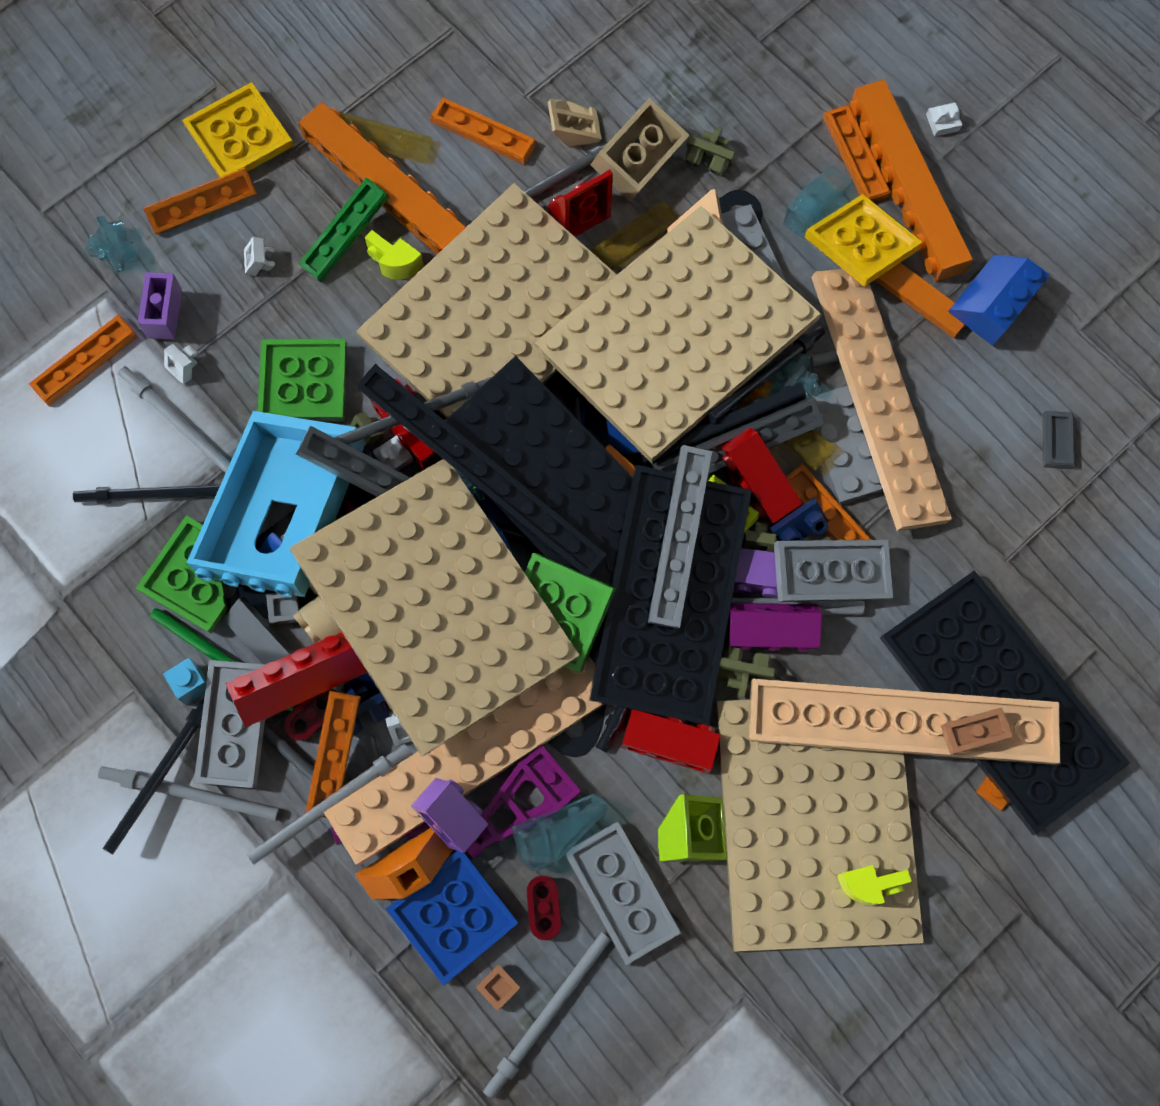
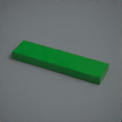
[298,177,390,282]

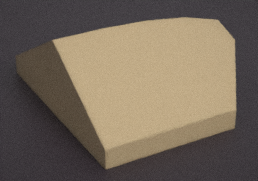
[548,99,602,147]

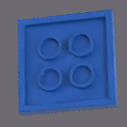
[386,851,519,986]

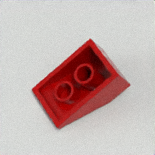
[548,169,613,237]

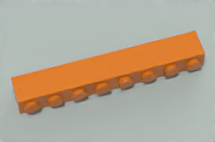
[849,79,973,282]
[299,102,468,255]

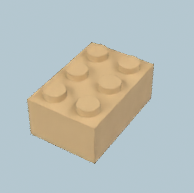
[591,97,689,202]

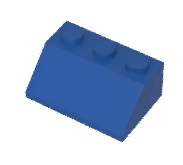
[948,255,1050,345]

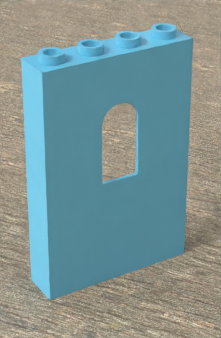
[187,411,366,598]

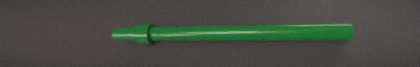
[150,608,299,713]

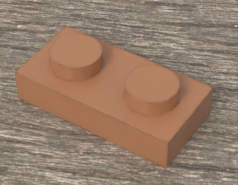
[941,707,1013,756]

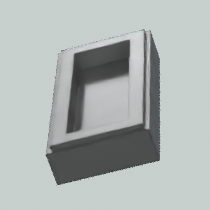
[1042,411,1075,469]

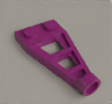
[467,744,581,859]

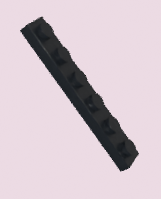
[641,383,806,468]

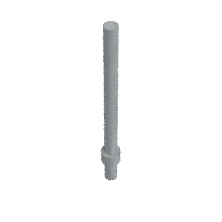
[118,366,230,473]
[247,744,412,865]
[98,766,280,821]
[483,932,611,1100]

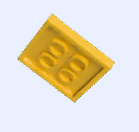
[182,82,294,177]
[805,194,922,287]

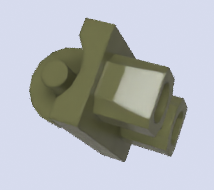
[685,127,735,176]
[717,646,775,699]

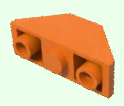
[355,828,453,899]

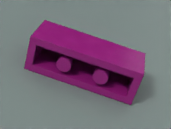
[727,603,822,651]

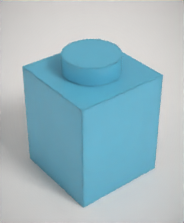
[163,657,207,705]

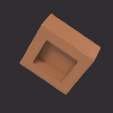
[476,964,521,1011]

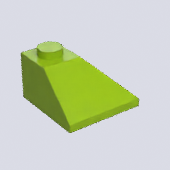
[658,794,727,862]

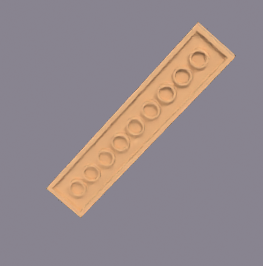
[811,269,952,531]
[323,656,605,867]
[748,679,1060,765]

